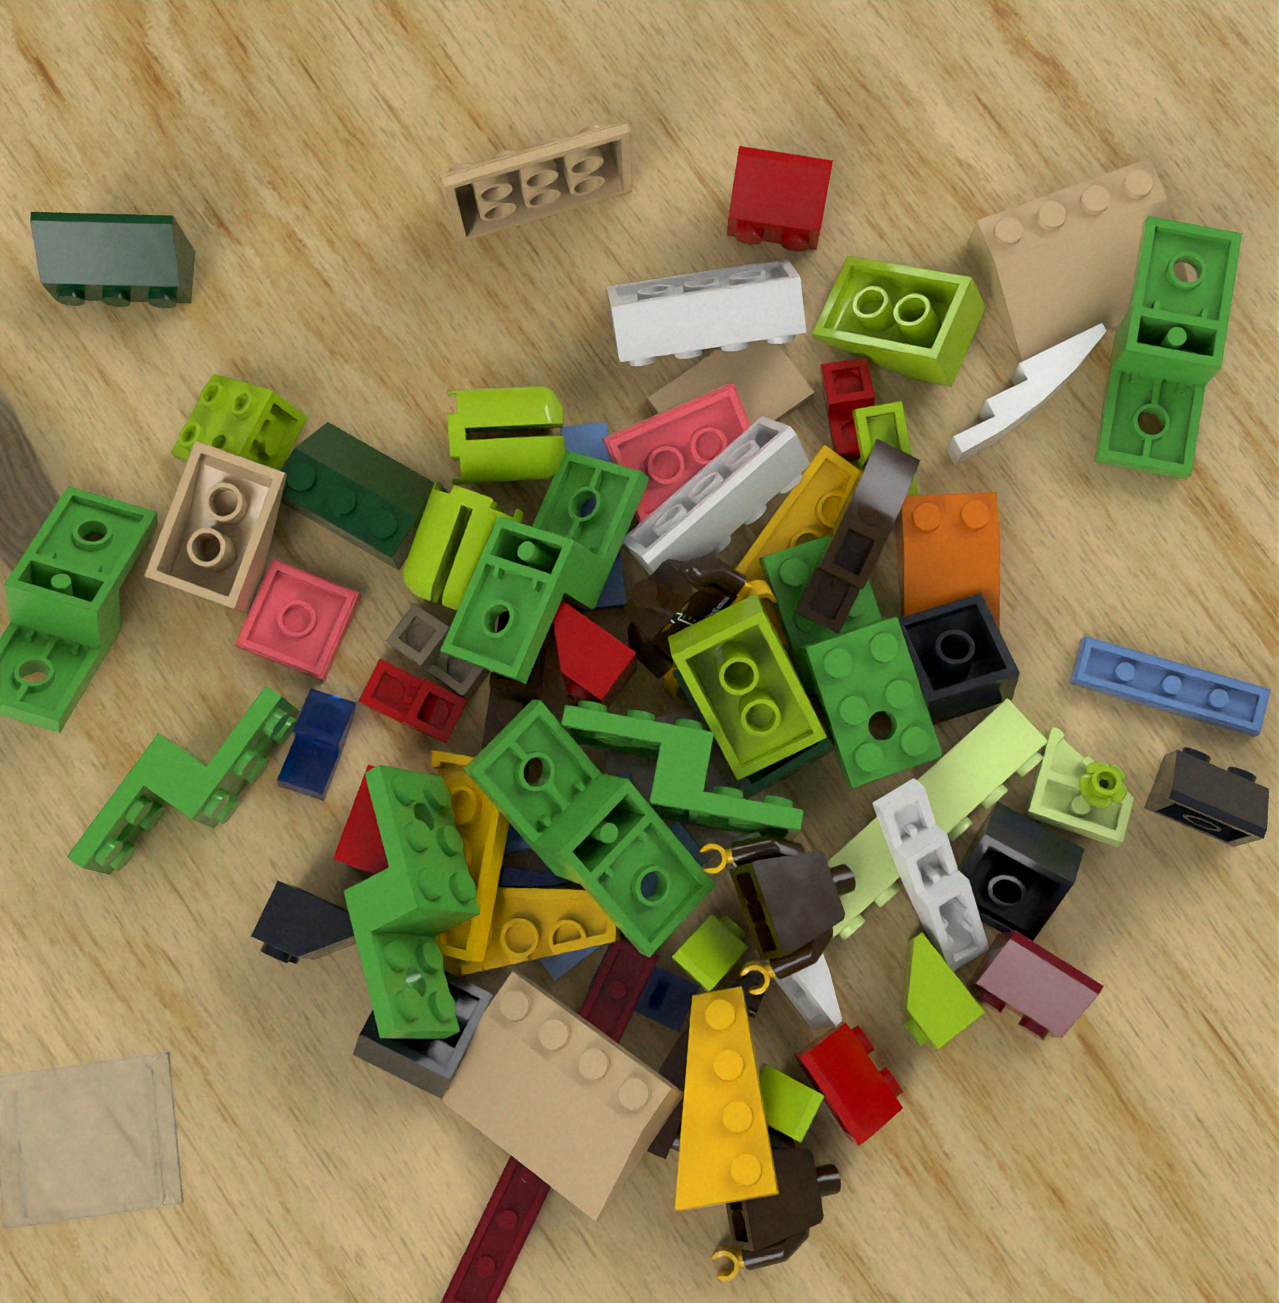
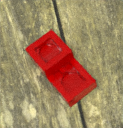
[820,357,875,461]
[357,659,468,743]

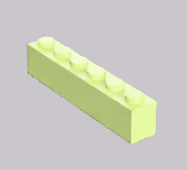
[827,698,1048,940]

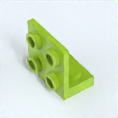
[171,374,308,471]

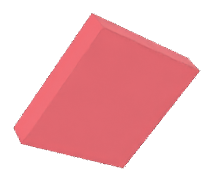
[235,559,361,682]

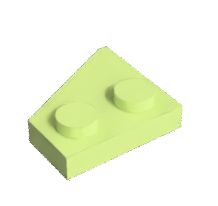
[1024,727,1134,847]

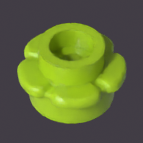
[1079,761,1127,808]

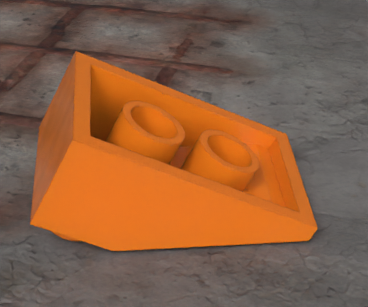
[895,492,1000,631]

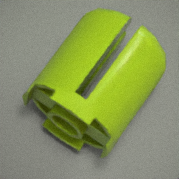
[447,386,565,485]
[403,480,524,611]

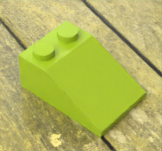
[812,256,986,387]
[668,594,827,780]

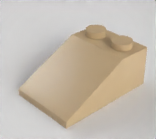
[144,441,287,614]

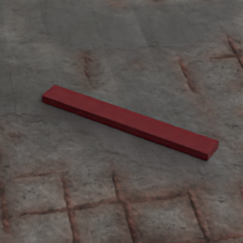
[441,937,660,1303]

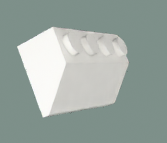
[606,258,807,366]
[622,416,810,576]

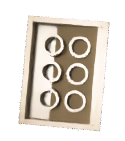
[438,123,632,243]
[968,158,1189,362]
[442,971,684,1222]

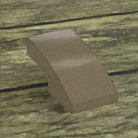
[386,603,491,701]

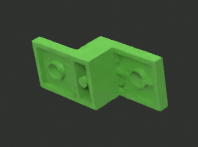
[1094,216,1242,480]
[440,450,650,684]
[0,486,158,733]
[759,534,943,789]
[67,686,299,875]
[464,699,716,957]
[562,701,804,841]
[344,765,480,1039]

